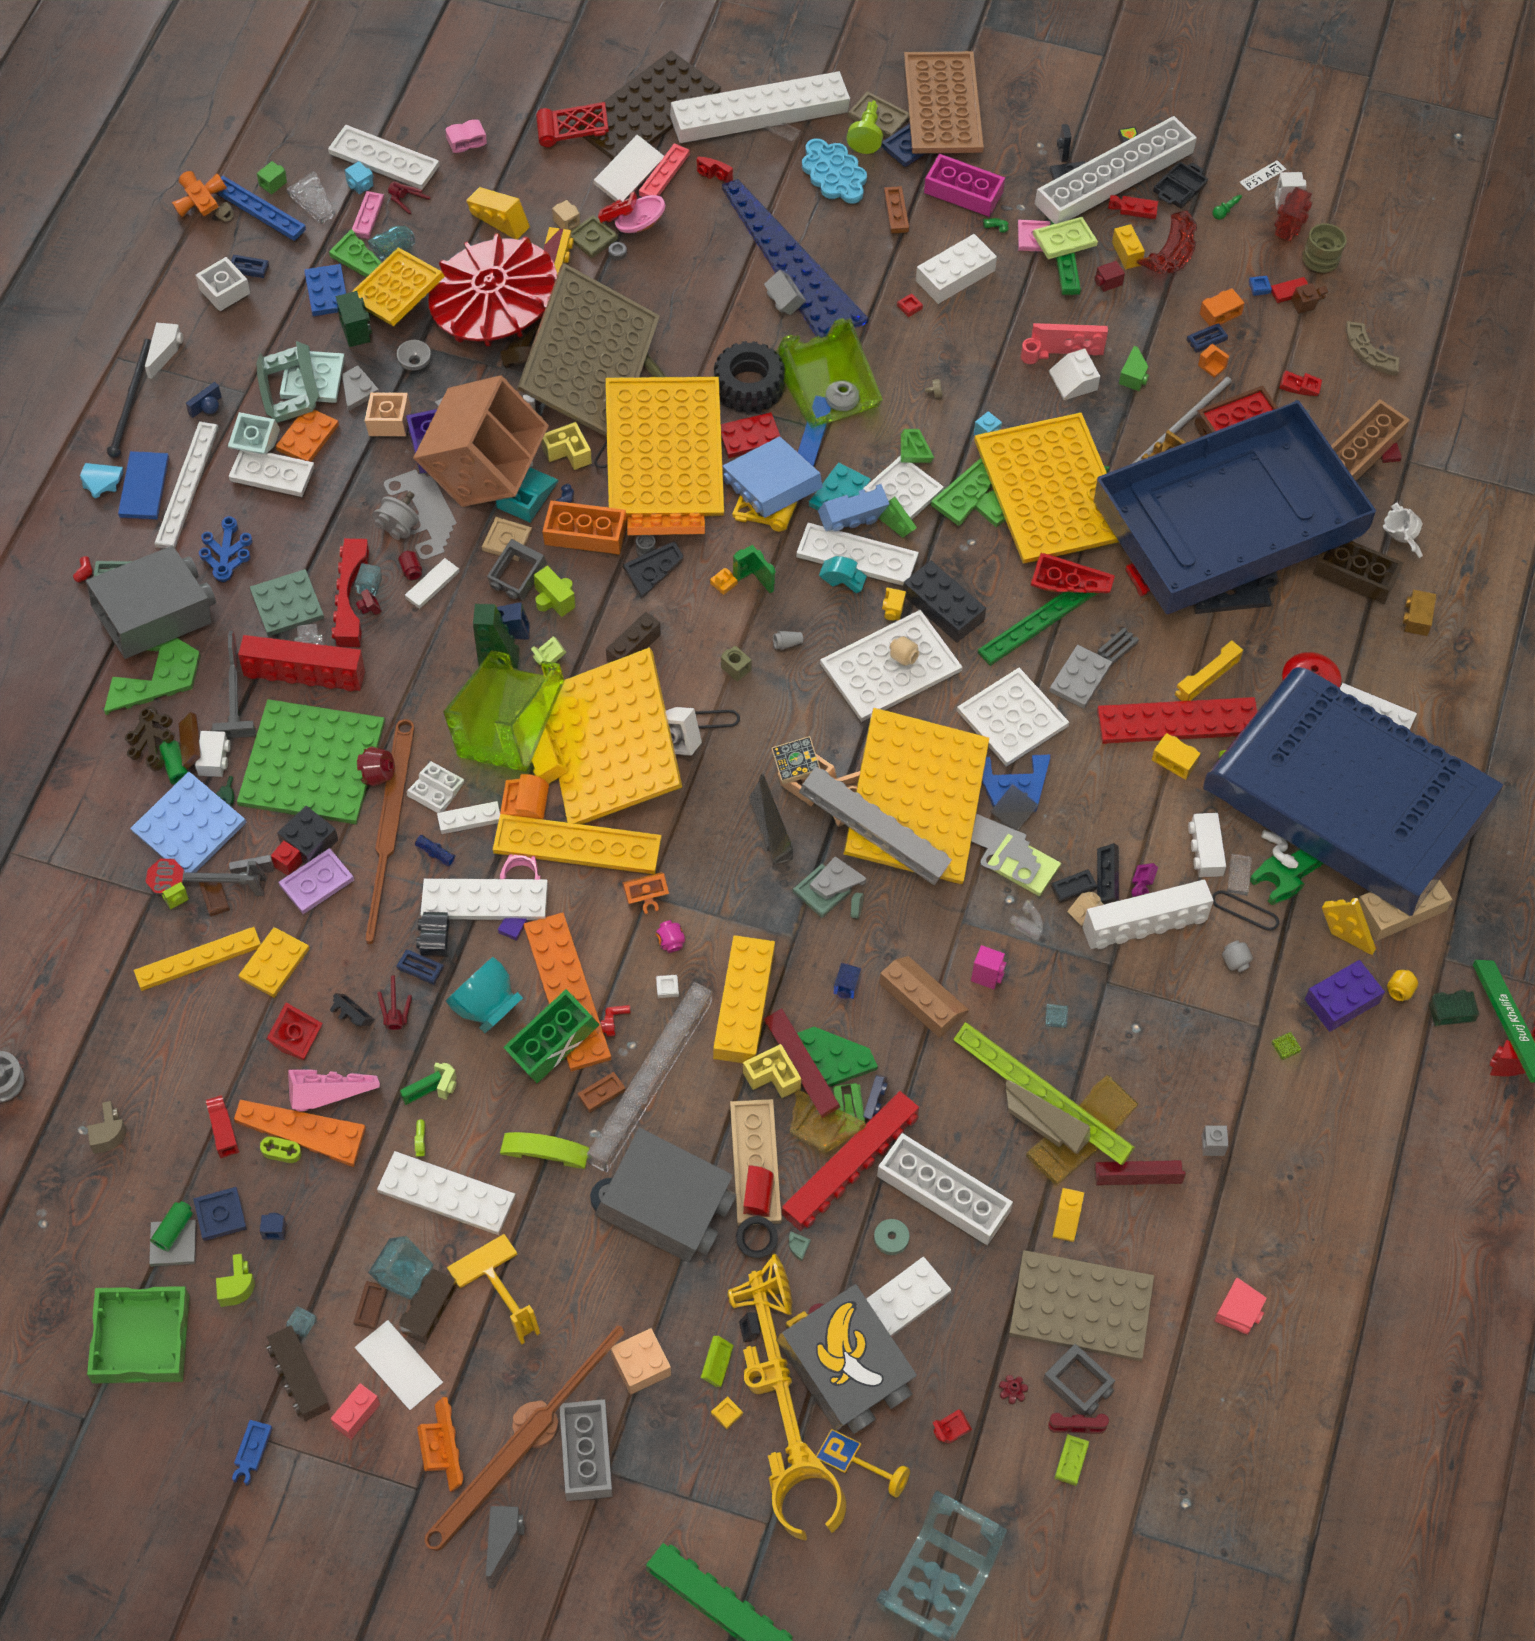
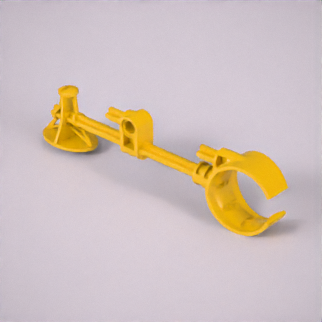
[727,1254,846,1541]

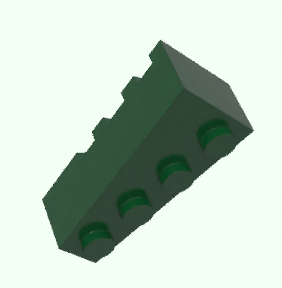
[473,603,520,669]

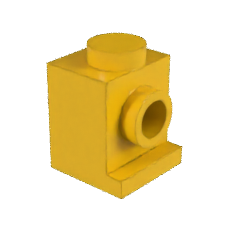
[882,588,906,621]

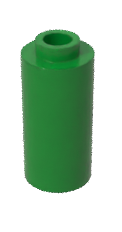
[159,740,188,785]
[150,1201,193,1252]

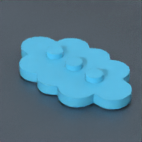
[802,139,867,203]

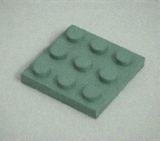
[250,569,324,637]

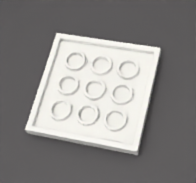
[957,668,1069,766]

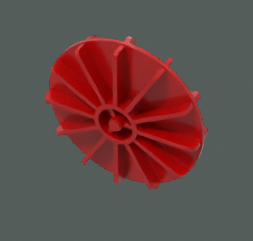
[428,233,557,346]

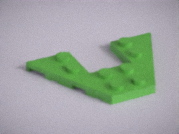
[104,638,200,715]

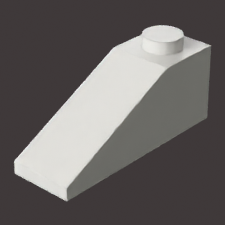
[145,323,183,379]

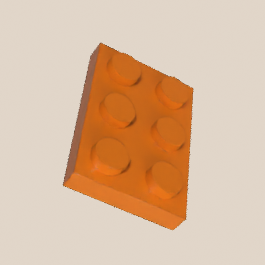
[276,410,339,462]

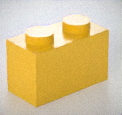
[1112,224,1145,270]
[1152,733,1201,780]

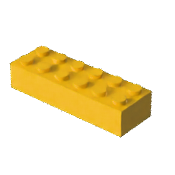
[713,935,775,1063]

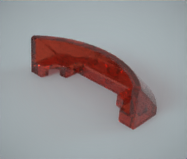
[1137,210,1197,274]

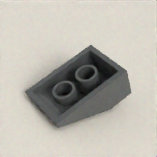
[486,1506,525,1588]

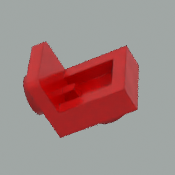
[932,1409,972,1444]

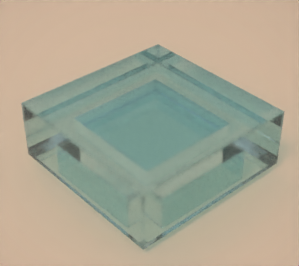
[1045,1004,1068,1028]
[286,1306,317,1337]

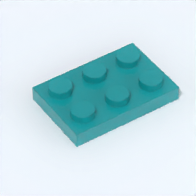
[809,462,871,511]

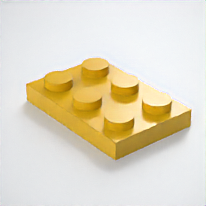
[238,927,310,998]

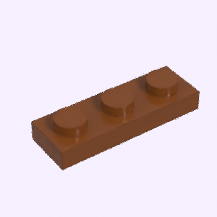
[884,186,909,234]

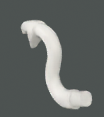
[1261,830,1298,868]

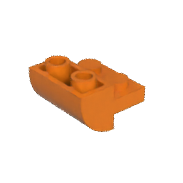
[500,774,549,820]

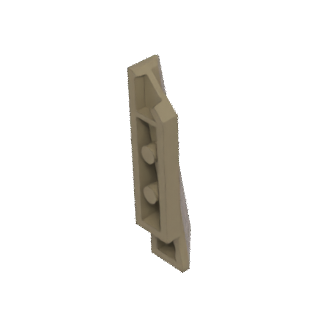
[1006,1080,1090,1154]

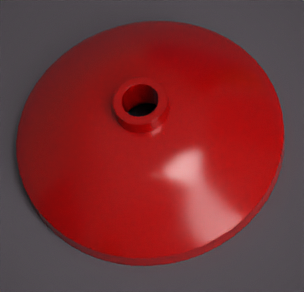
[1282,652,1341,688]

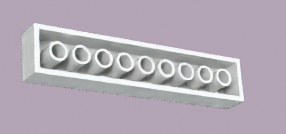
[670,71,850,143]
[1035,116,1197,224]

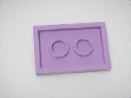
[279,848,354,914]

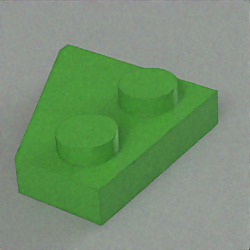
[901,429,934,463]
[878,496,917,538]

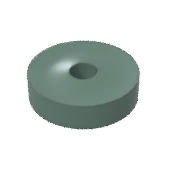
[874,1219,909,1255]

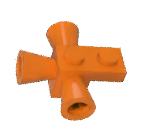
[171,171,227,218]

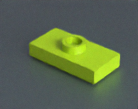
[701,1336,734,1387]
[1054,1434,1089,1486]

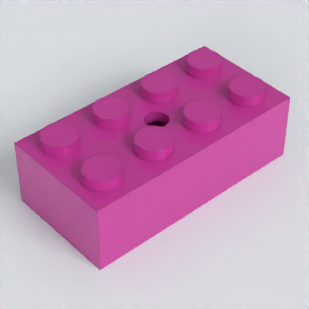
[924,154,1005,217]

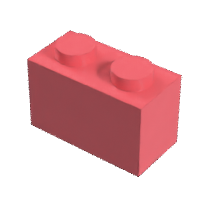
[331,1383,380,1440]

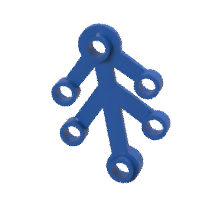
[199,516,252,582]

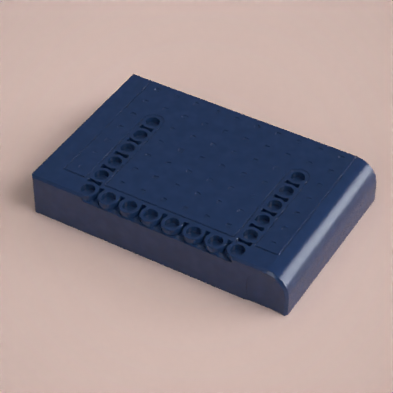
[1094,400,1376,614]
[1203,667,1503,916]

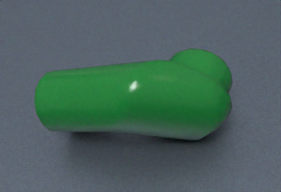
[983,218,1009,233]

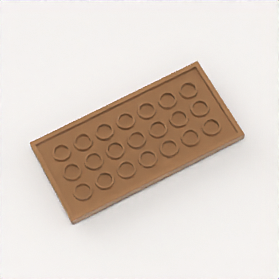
[904,51,984,154]

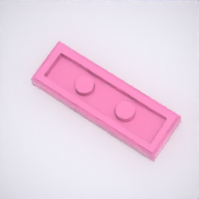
[352,191,384,239]

